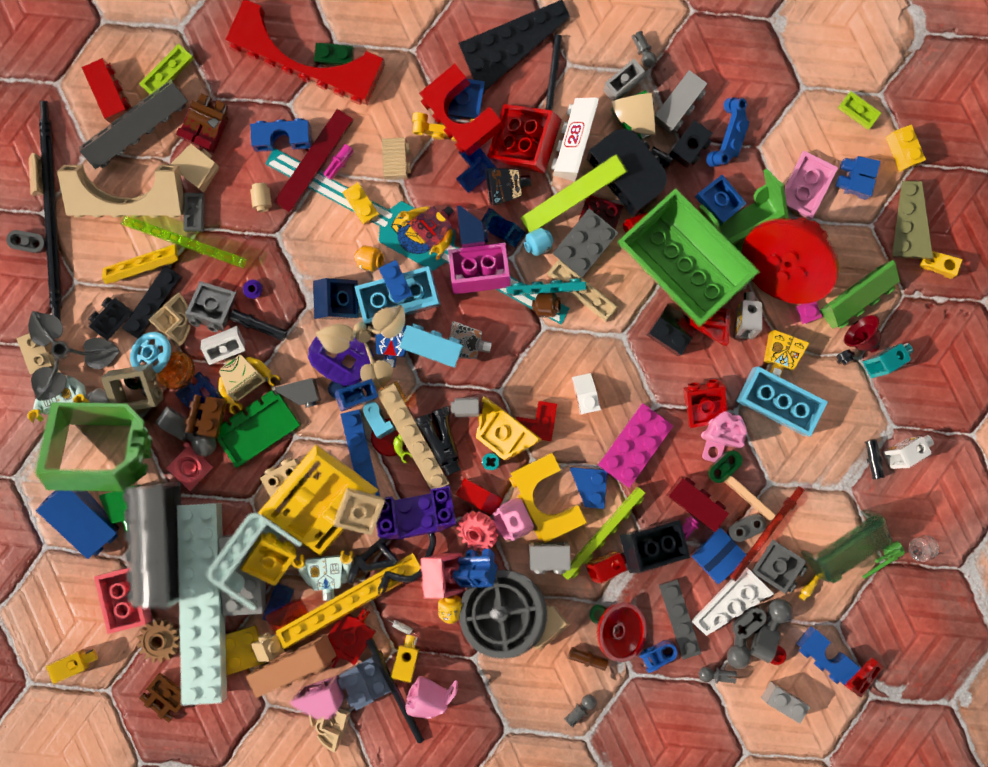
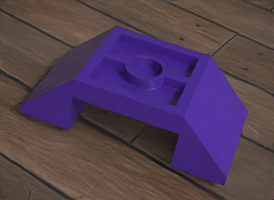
[376,486,456,539]

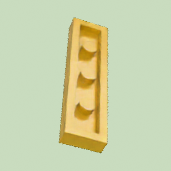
[102,244,178,284]

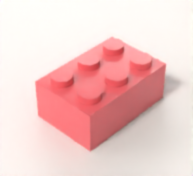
[94,567,153,634]

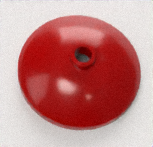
[597,602,647,662]

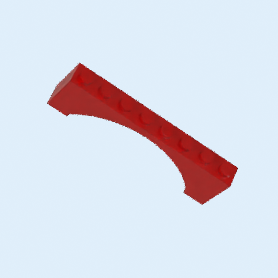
[225,0,385,105]

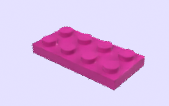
[598,403,673,488]

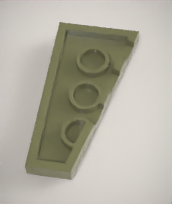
[892,181,934,259]

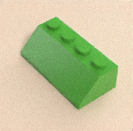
[820,260,900,329]

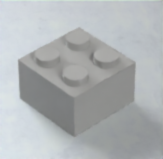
[529,542,570,574]

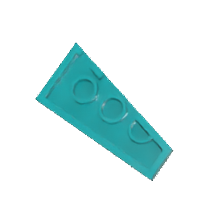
[506,279,586,296]

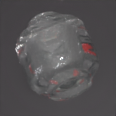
[908,535,939,562]

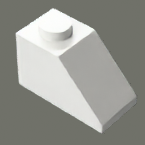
[572,373,601,414]

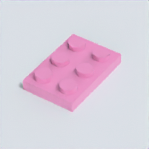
[784,151,838,220]

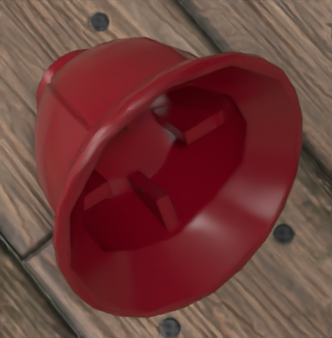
[844,315,881,352]

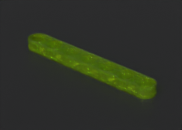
[121,215,247,269]

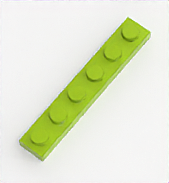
[562,487,645,580]

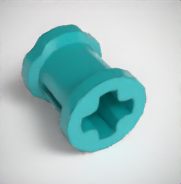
[482,453,499,470]

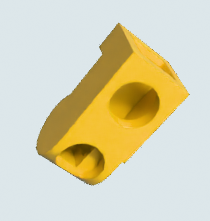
[920,251,962,279]

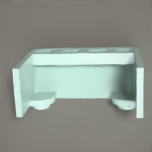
[208,513,302,611]

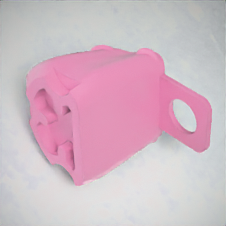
[701,411,747,462]
[493,498,534,541]
[406,676,458,719]

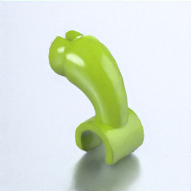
[393,434,412,463]

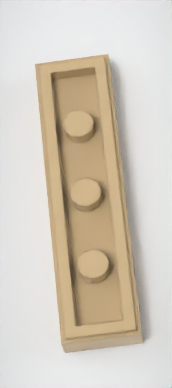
[547,259,618,322]

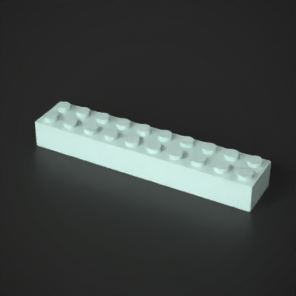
[177,503,227,705]

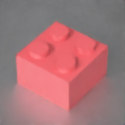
[421,553,465,598]

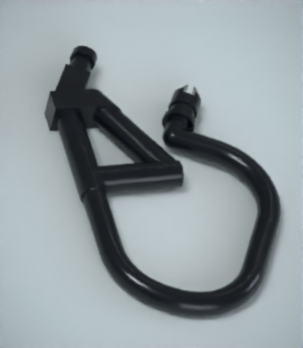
[346,533,436,595]

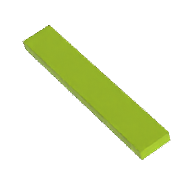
[520,155,627,233]

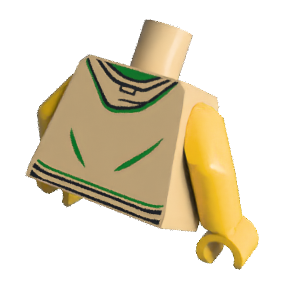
[219,355,280,414]

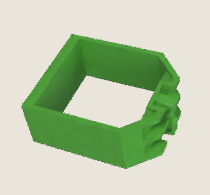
[35,402,152,492]

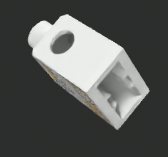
[882,435,934,469]

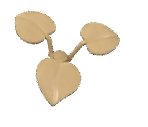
[316,305,405,389]

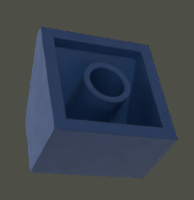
[457,205,488,248]
[313,278,359,320]

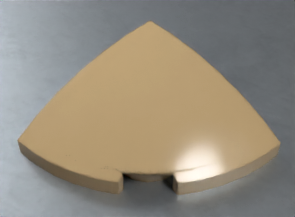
[612,93,655,135]
[149,293,190,347]
[309,708,350,753]

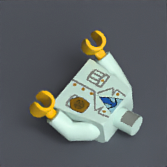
[27,368,89,423]
[292,550,353,601]

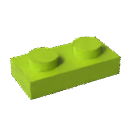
[838,91,881,130]

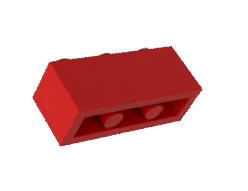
[81,58,131,124]

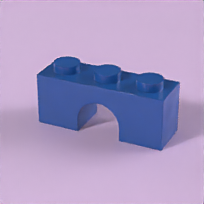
[250,118,312,152]
[796,626,861,685]

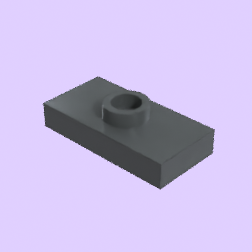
[183,193,205,232]

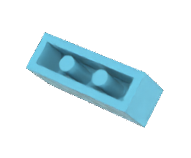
[399,324,463,368]

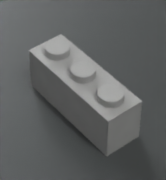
[654,70,708,134]

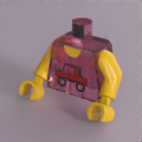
[396,205,455,260]

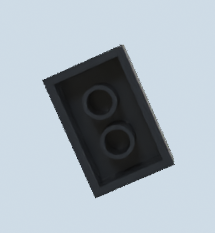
[619,520,690,573]

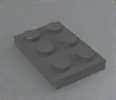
[553,209,619,277]

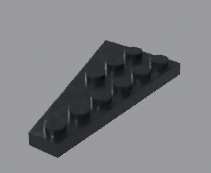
[458,0,570,94]

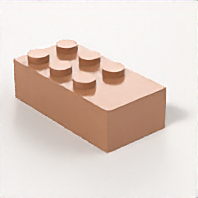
[246,634,337,698]

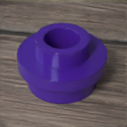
[243,280,263,299]

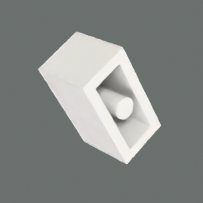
[201,326,245,365]

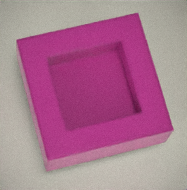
[796,302,822,324]

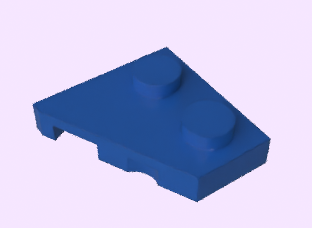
[570,467,607,509]

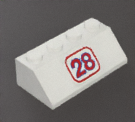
[551,98,599,182]

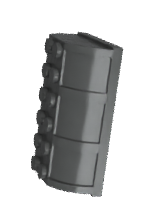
[124,481,181,609]

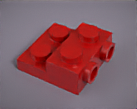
[683,379,727,428]

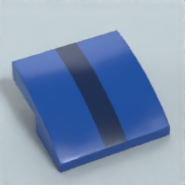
[691,528,747,584]

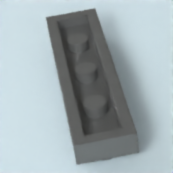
[658,579,701,660]

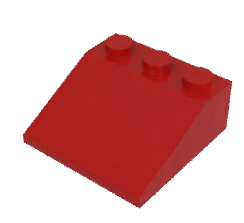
[487,104,562,173]

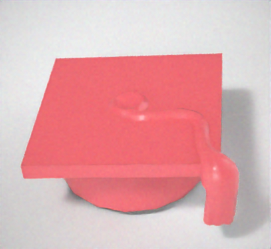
[166,441,214,491]

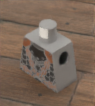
[450,321,492,359]

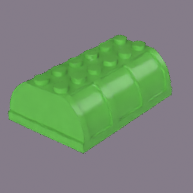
[618,188,759,326]

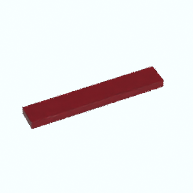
[274,109,354,214]

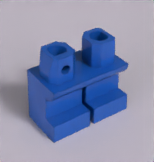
[836,156,881,200]
[452,549,498,588]

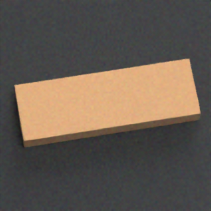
[724,476,775,521]

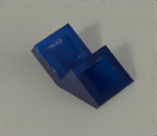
[481,208,525,248]

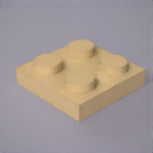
[333,488,385,535]

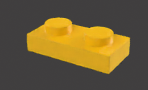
[342,182,379,225]

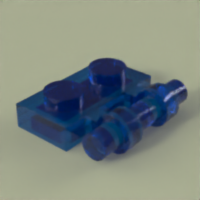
[175,372,224,421]

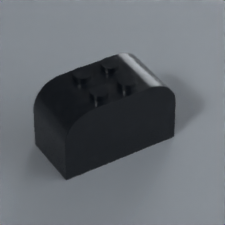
[586,129,667,217]

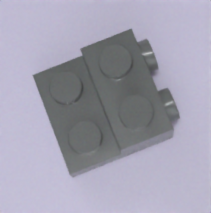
[185,281,237,332]
[752,539,808,595]

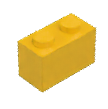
[886,124,926,172]

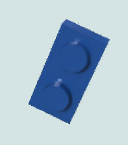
[378,260,413,304]

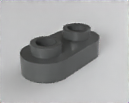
[6,230,46,254]
[728,514,766,542]

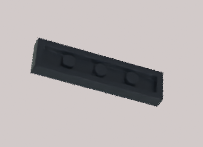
[122,266,183,339]

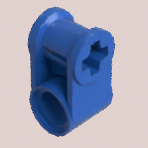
[638,640,677,673]

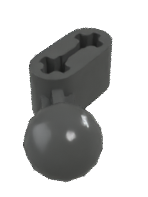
[155,406,217,457]
[750,599,793,664]
[727,607,766,669]

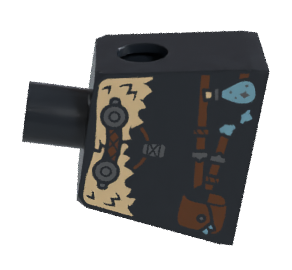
[485,168,531,206]

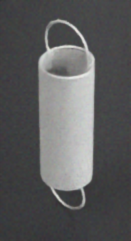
[388,620,417,635]

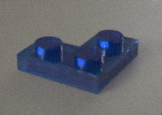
[456,148,497,194]

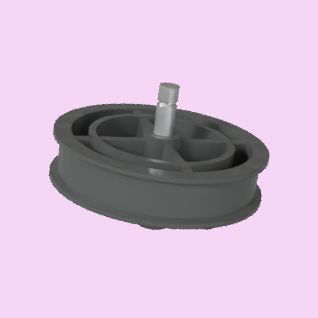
[459,570,547,659]

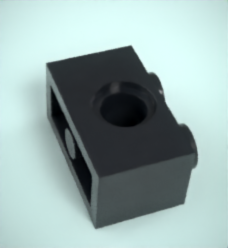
[670,120,713,168]

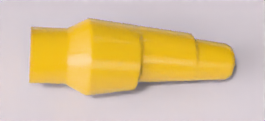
[798,575,820,601]

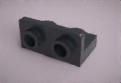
[88,295,133,341]

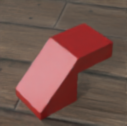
[455,478,503,515]

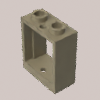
[101,364,163,410]

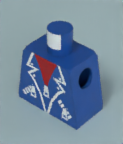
[375,326,407,368]

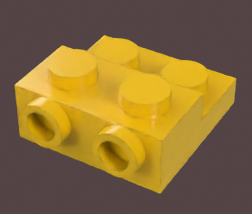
[241,532,296,586]

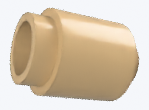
[250,183,272,212]

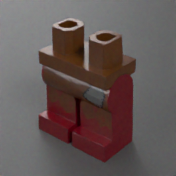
[176,93,228,153]

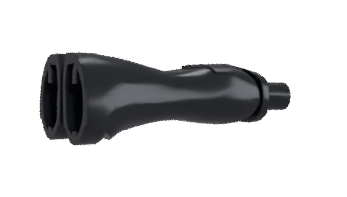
[414,406,461,475]

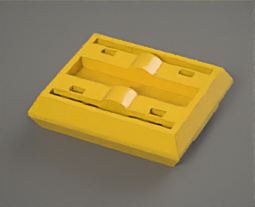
[258,444,378,557]

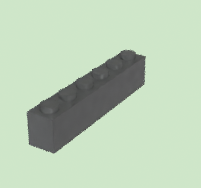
[79,79,188,170]

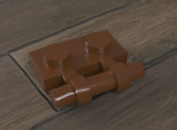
[185,394,227,438]
[139,672,183,723]

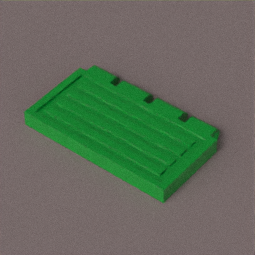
[216,390,301,468]

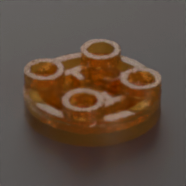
[157,352,195,390]

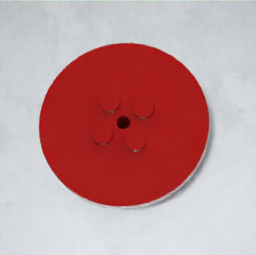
[741,217,840,304]

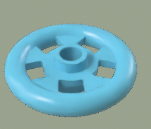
[130,332,171,374]

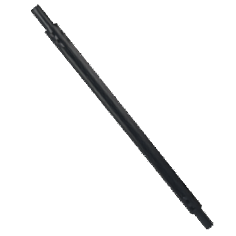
[39,101,62,321]

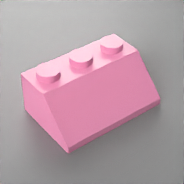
[291,675,345,719]

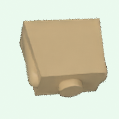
[170,144,219,192]

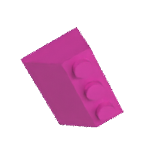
[448,243,510,294]

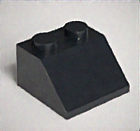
[646,304,697,356]

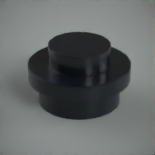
[836,349,856,366]

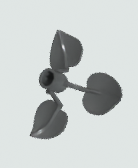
[28,311,119,401]

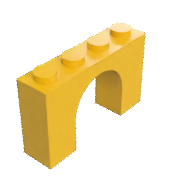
[509,452,587,543]

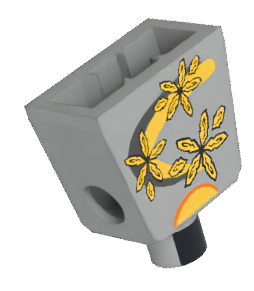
[734,292,762,340]

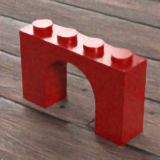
[419,63,505,156]

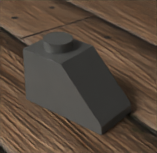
[275,378,321,408]

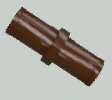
[568,647,608,671]

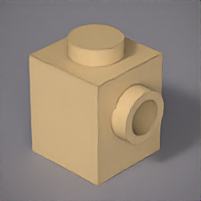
[251,633,285,662]

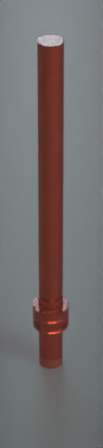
[730,486,805,582]

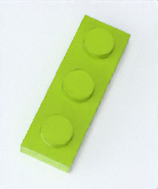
[139,44,194,94]

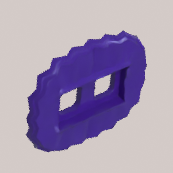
[308,336,374,386]

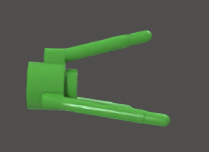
[856,540,904,579]

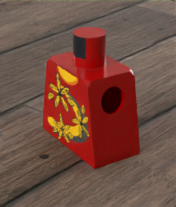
[584,551,627,584]

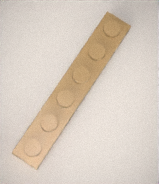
[377,383,449,489]

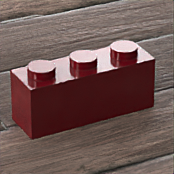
[666,477,729,532]

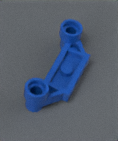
[706,97,750,167]

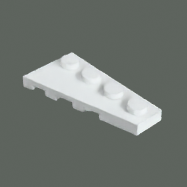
[691,566,774,636]

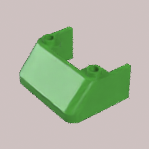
[699,169,789,253]

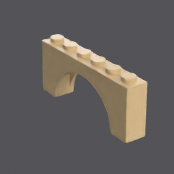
[57,165,184,218]

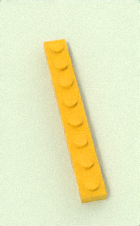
[276,553,421,650]

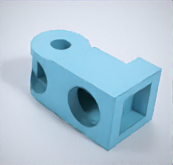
[363,401,396,439]

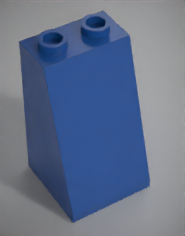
[36,490,119,559]

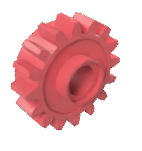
[457,511,499,552]

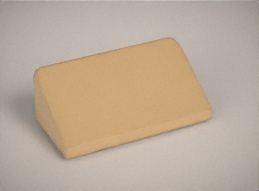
[29,153,43,196]

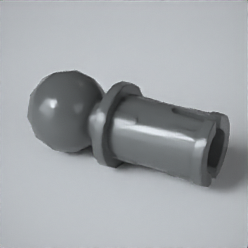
[632,31,657,67]
[698,666,737,684]
[564,694,597,728]

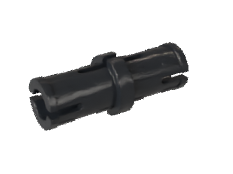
[865,439,885,479]

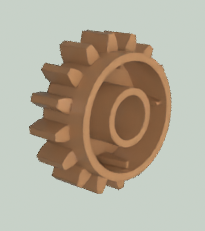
[137,619,180,663]

